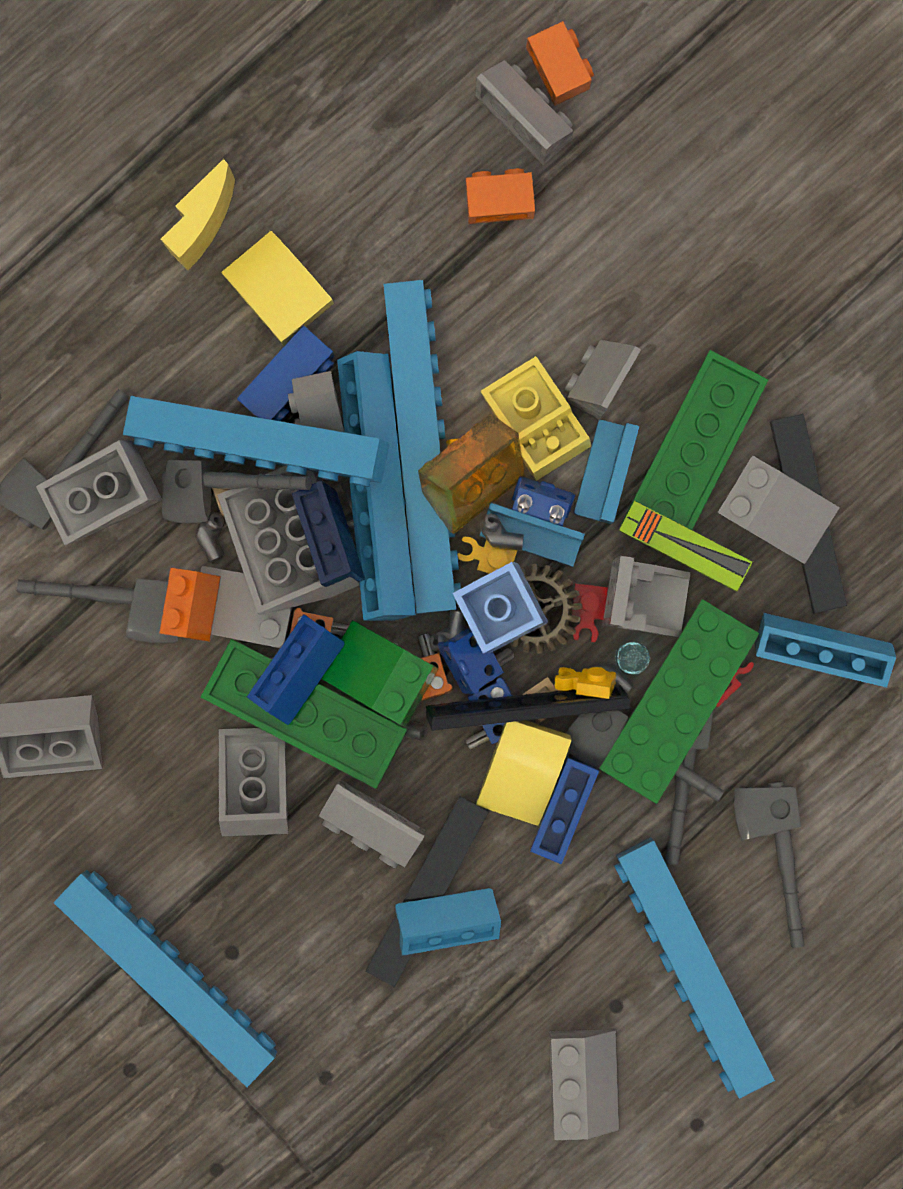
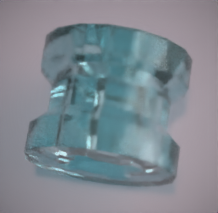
[615,642,650,675]

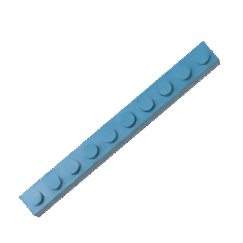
[384,280,461,614]

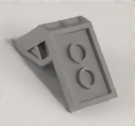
[603,556,691,638]

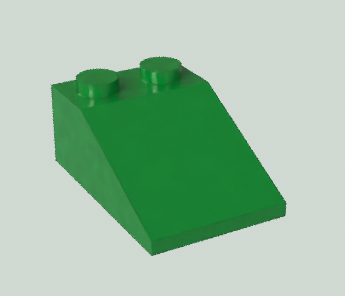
[321,620,439,727]

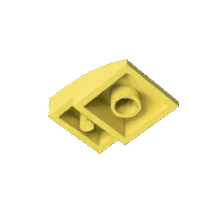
[161,159,235,270]
[221,231,334,346]
[481,356,591,481]
[476,720,572,826]

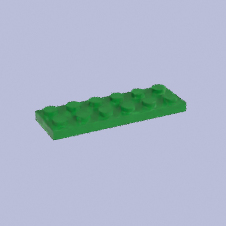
[619,350,768,530]
[599,599,760,804]
[201,639,408,789]

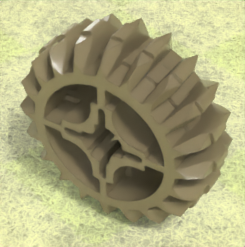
[511,564,582,654]

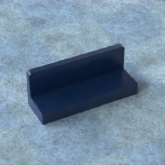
[292,480,365,587]

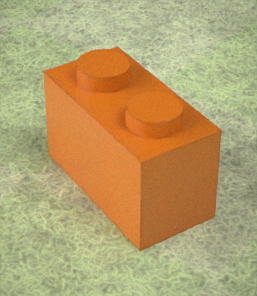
[526,21,594,106]
[466,168,535,224]
[160,568,221,642]

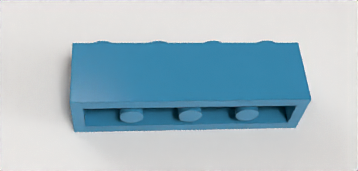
[755,613,896,688]

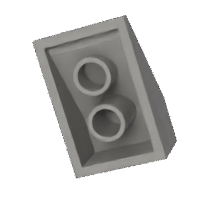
[564,340,641,420]
[36,440,162,545]
[718,455,840,564]
[201,566,294,648]
[219,728,288,836]

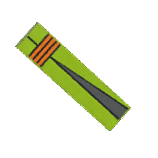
[618,501,752,592]

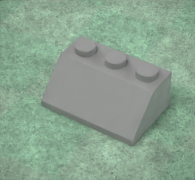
[476,60,573,166]
[0,695,102,778]
[319,780,425,868]
[549,1029,619,1140]

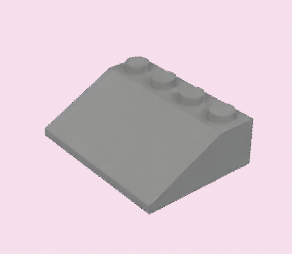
[217,466,360,615]

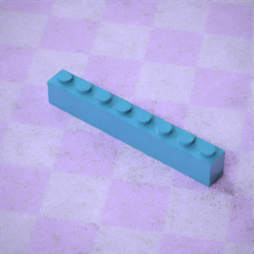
[337,351,416,621]
[123,396,389,487]
[614,837,775,1099]
[54,870,277,1087]

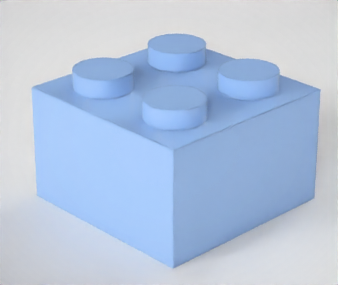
[452,562,549,654]

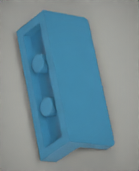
[574,420,639,524]
[479,503,585,567]
[395,888,501,956]

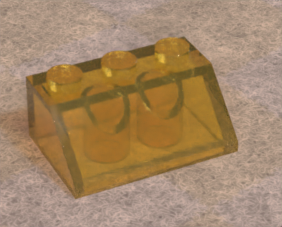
[418,414,525,534]

